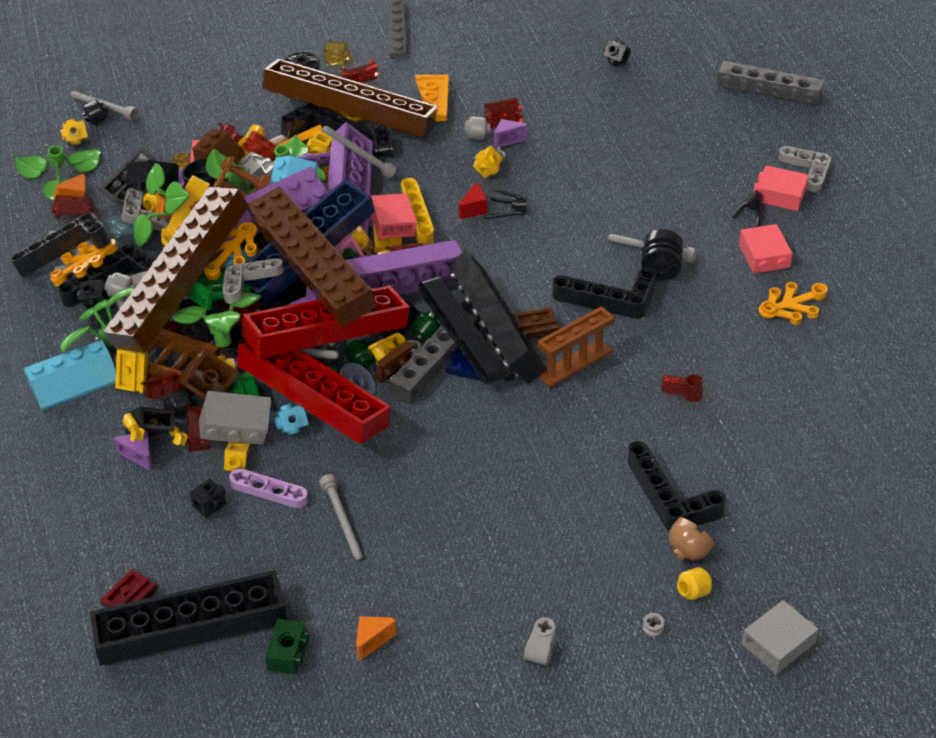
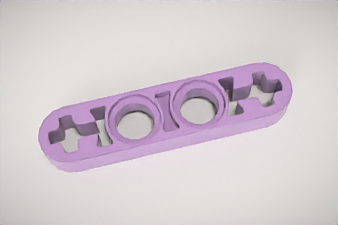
[229,469,308,508]

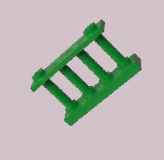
[186,268,251,310]

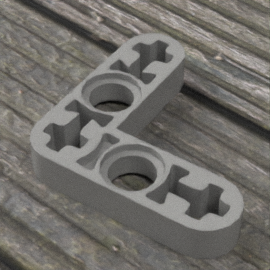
[778,146,831,192]
[121,188,171,231]
[223,259,284,303]

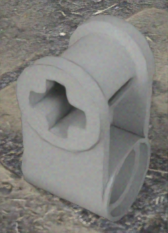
[523,618,556,666]

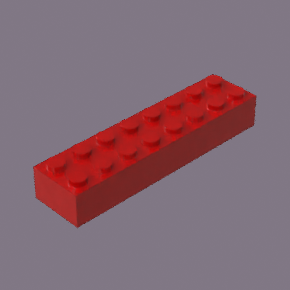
[242,285,410,358]
[237,341,391,445]

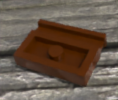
[513,307,559,338]
[374,340,413,383]

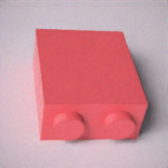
[753,166,809,211]
[371,193,417,239]
[739,224,792,274]

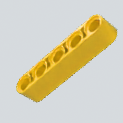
[401,178,434,246]

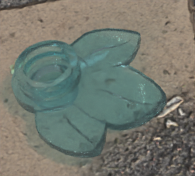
[103,214,134,238]

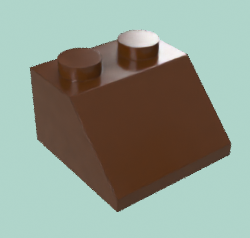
[192,128,245,164]
[177,348,239,399]

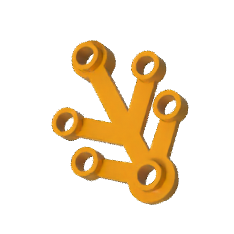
[204,222,258,280]
[50,239,117,287]
[759,282,828,325]

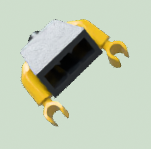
[122,407,188,446]

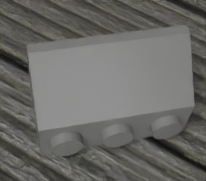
[199,391,271,445]

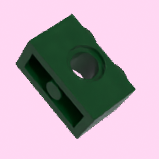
[265,618,309,675]

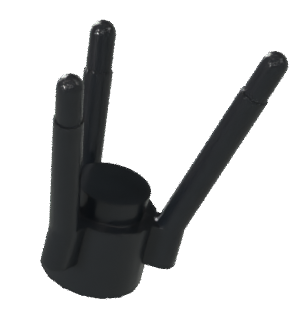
[484,188,527,219]
[732,190,765,227]

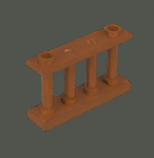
[213,156,271,197]
[537,306,615,388]
[146,329,220,392]

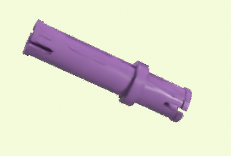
[294,152,331,165]

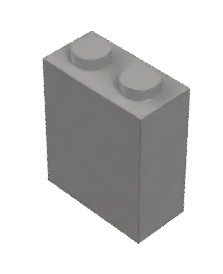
[741,600,819,674]

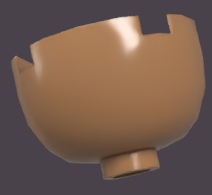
[668,517,715,561]

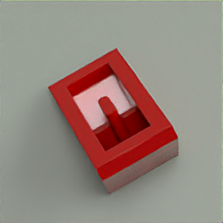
[459,183,487,219]

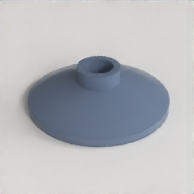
[340,363,375,395]

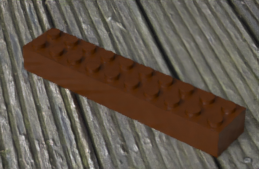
[262,59,438,137]
[247,186,377,327]
[103,187,249,353]

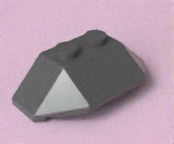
[98,147,155,204]

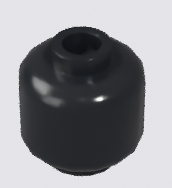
[82,99,109,125]
[163,388,196,418]

